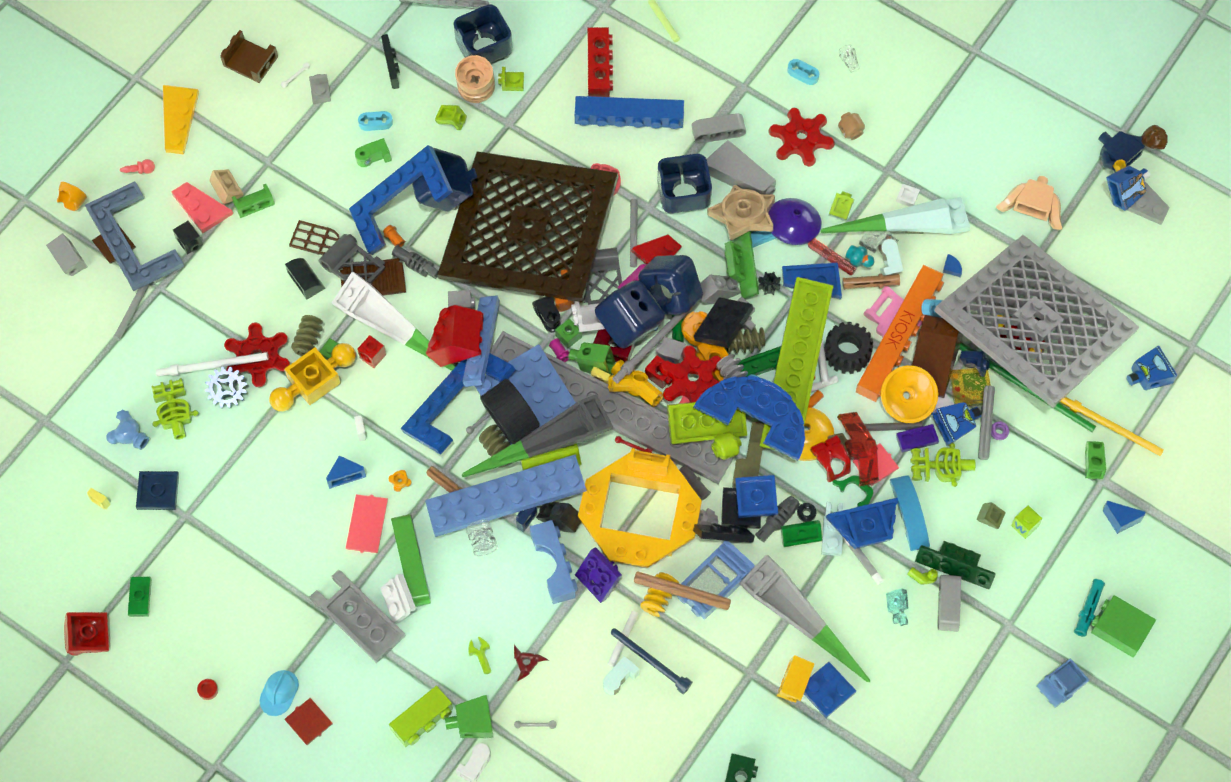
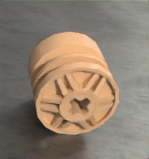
[455,55,495,103]

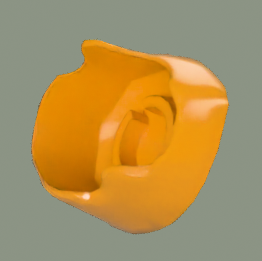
[57,181,87,211]

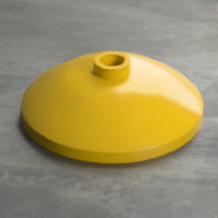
[881,365,938,423]
[799,407,834,461]

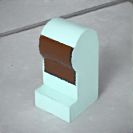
[878,239,903,275]
[603,656,639,695]

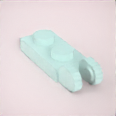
[821,501,843,556]

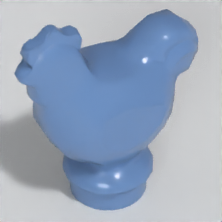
[106,409,149,450]

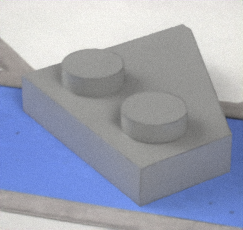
[1127,181,1170,225]

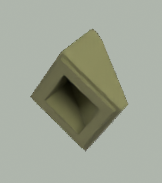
[976,502,1006,529]

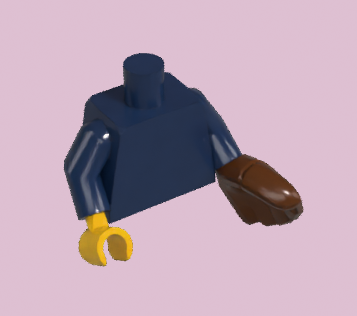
[1098,125,1168,172]

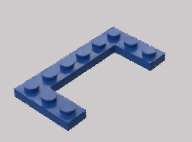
[349,145,453,255]
[400,353,516,455]

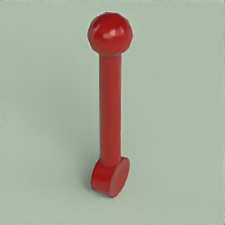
[615,436,652,453]

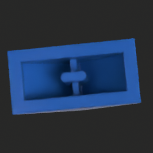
[326,455,366,489]
[1103,501,1146,534]

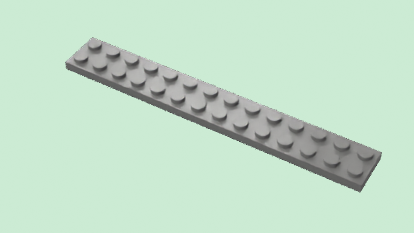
[490,331,735,485]

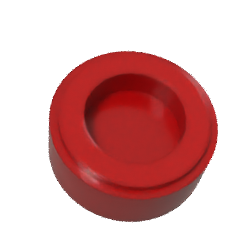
[197,679,218,700]

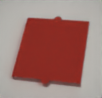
[284,698,333,746]

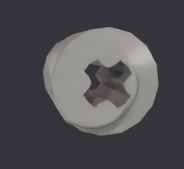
[717,354,748,379]

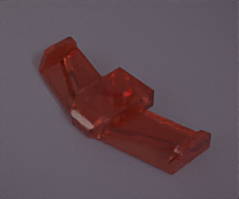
[837,412,879,486]

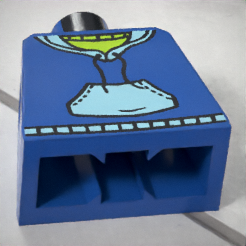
[1127,346,1177,390]
[931,402,982,446]

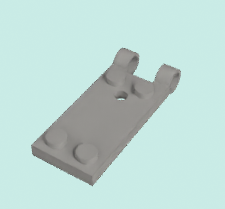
[309,569,406,664]

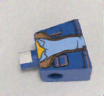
[1106,166,1150,211]

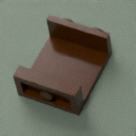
[220,30,278,84]

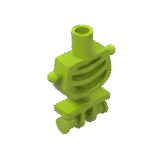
[151,378,198,440]
[910,443,976,487]

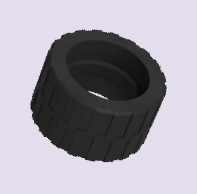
[480,379,540,444]

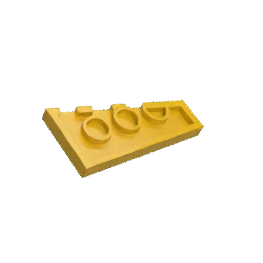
[163,85,199,155]

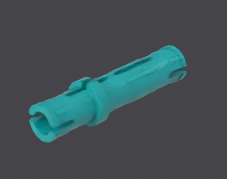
[1074,579,1105,637]

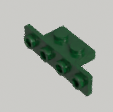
[915,541,996,589]

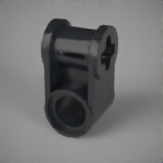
[532,296,561,333]

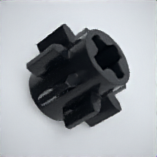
[758,271,781,295]

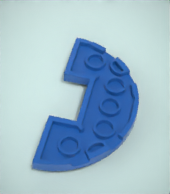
[693,376,805,461]

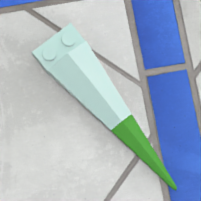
[821,197,970,234]

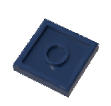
[136,471,179,510]

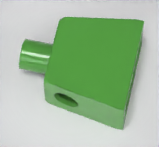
[569,342,616,375]
[445,695,493,738]

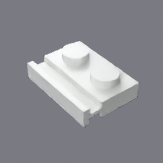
[380,574,416,623]

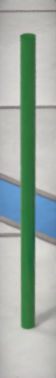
[959,342,1097,433]

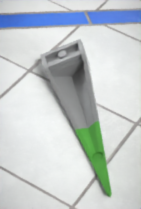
[739,555,870,682]

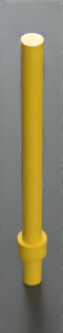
[1060,397,1164,456]

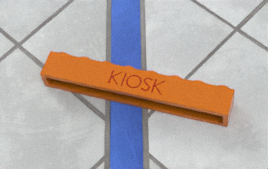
[856,264,944,402]

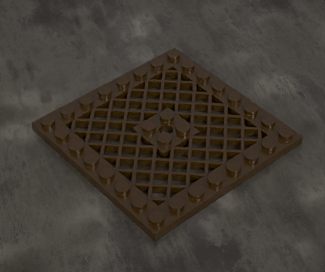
[437,151,619,302]

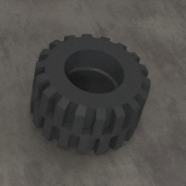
[824,322,873,374]

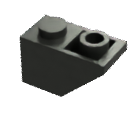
[536,502,581,533]

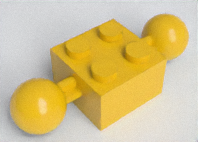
[269,343,356,412]

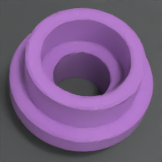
[991,421,1009,440]

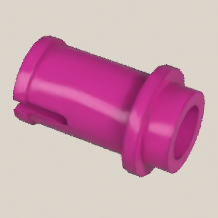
[549,338,569,362]

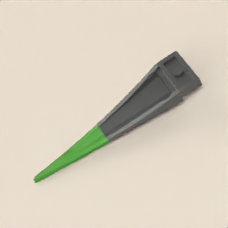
[462,394,613,477]

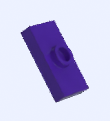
[896,424,939,453]

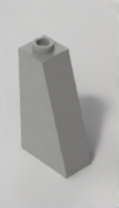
[707,140,776,194]

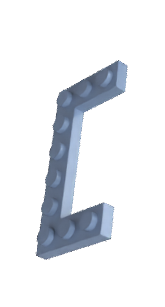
[85,181,184,291]

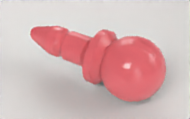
[120,159,155,174]

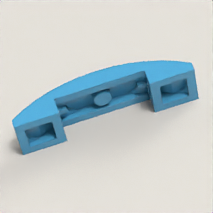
[889,475,930,551]

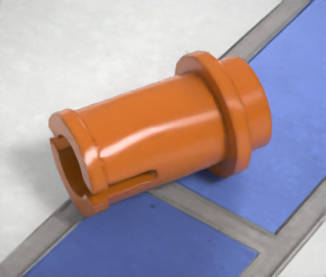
[383,225,406,247]

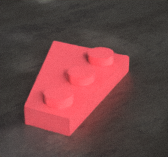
[171,182,233,234]

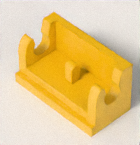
[776,655,814,703]

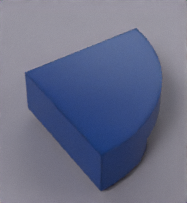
[943,254,962,278]

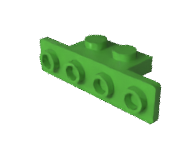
[724,231,759,299]

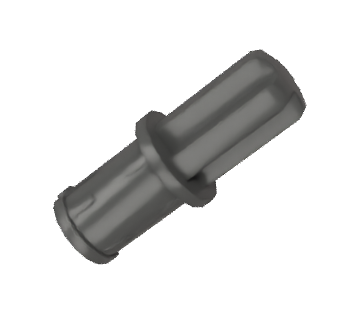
[679,465,711,500]

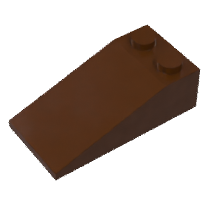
[912,315,963,398]

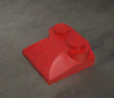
[64,612,109,656]

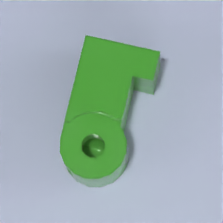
[355,138,392,167]
[1085,441,1107,479]

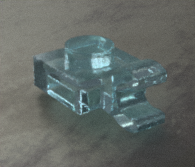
[886,588,909,626]

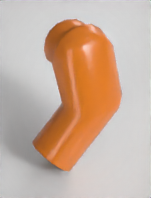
[808,390,824,408]

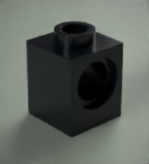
[173,220,203,254]

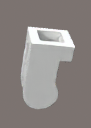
[456,743,491,782]

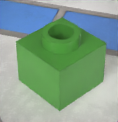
[555,318,582,349]

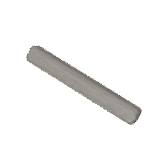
[978,385,995,460]

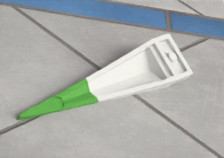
[331,272,456,371]

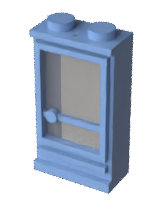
[676,541,755,620]

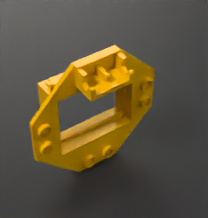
[578,448,702,568]

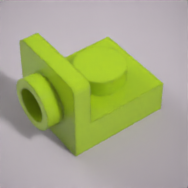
[498,67,524,91]
[435,105,467,130]
[829,191,855,220]

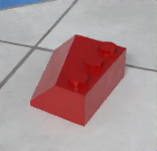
[426,305,483,367]

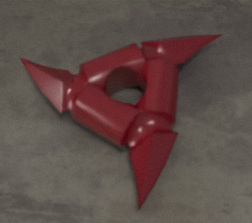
[514,644,550,682]

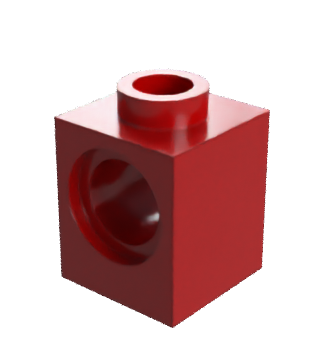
[357,335,386,368]
[645,355,672,389]

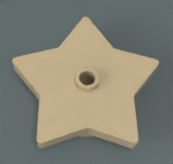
[707,185,775,240]

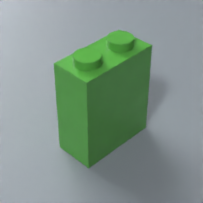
[1091,595,1156,658]

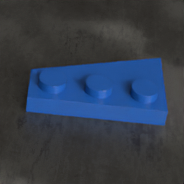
[782,263,842,299]

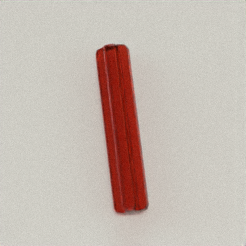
[808,238,857,275]

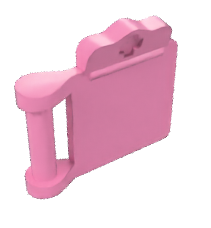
[863,286,923,338]

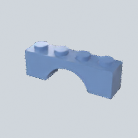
[530,520,578,605]

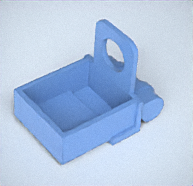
[1037,658,1089,708]

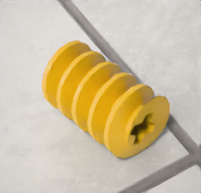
[640,572,679,617]

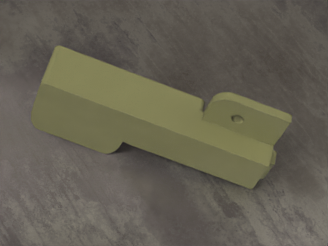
[732,422,764,488]

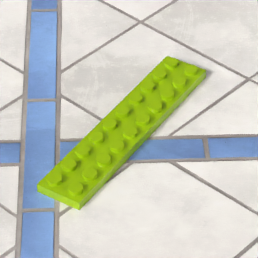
[759,277,833,450]

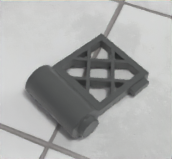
[318,234,385,284]
[583,247,622,305]

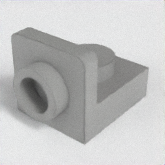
[309,74,331,104]

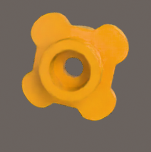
[388,470,411,492]

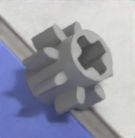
[697,508,719,525]

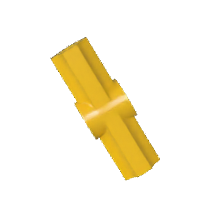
[608,360,663,407]

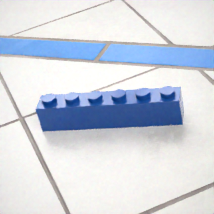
[574,96,684,129]

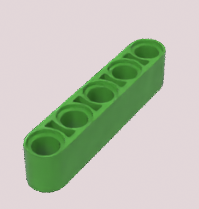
[391,514,431,607]

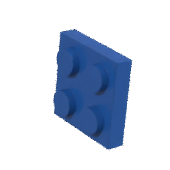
[735,475,778,518]
[804,662,856,719]

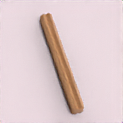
[634,571,731,610]

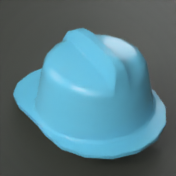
[259,670,299,716]

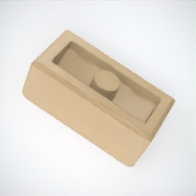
[209,169,244,204]

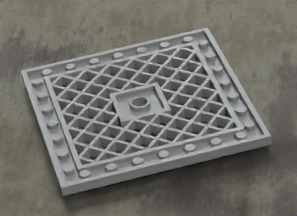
[934,235,1139,408]

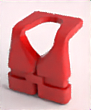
[810,435,851,482]

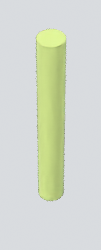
[648,0,680,43]

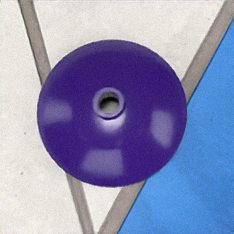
[768,198,822,245]

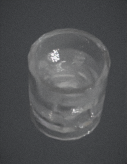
[466,520,498,556]

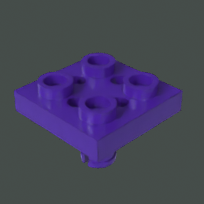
[575,547,622,603]

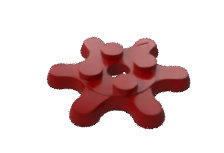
[768,108,835,167]
[224,322,290,388]
[659,345,721,402]

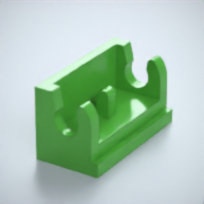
[232,184,275,218]

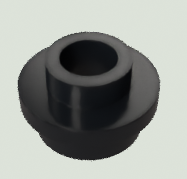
[797,503,817,522]

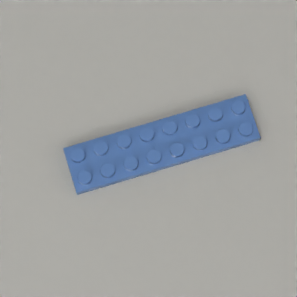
[425,455,587,537]

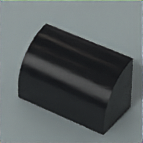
[285,258,326,300]

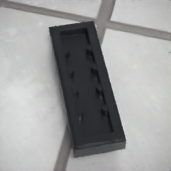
[381,34,400,89]
[693,523,755,543]

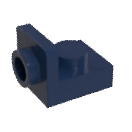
[960,351,990,377]
[516,507,537,532]

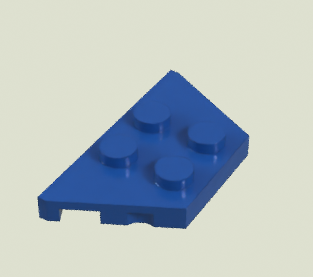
[826,498,898,549]

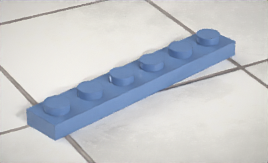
[463,295,500,387]

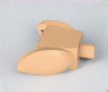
[996,176,1062,230]

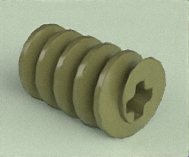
[291,315,323,356]
[726,327,765,354]
[479,424,511,467]

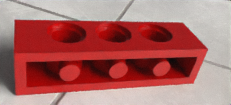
[587,27,613,97]

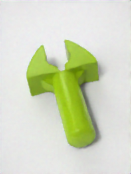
[468,637,491,674]

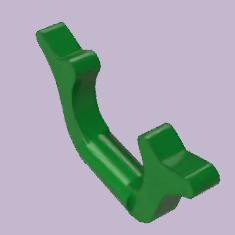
[832,475,873,507]

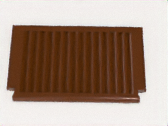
[340,258,406,296]

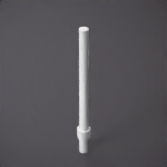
[156,352,269,377]

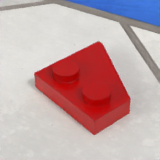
[631,234,682,264]

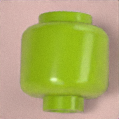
[711,432,742,460]

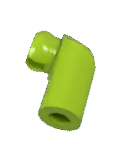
[907,567,938,585]

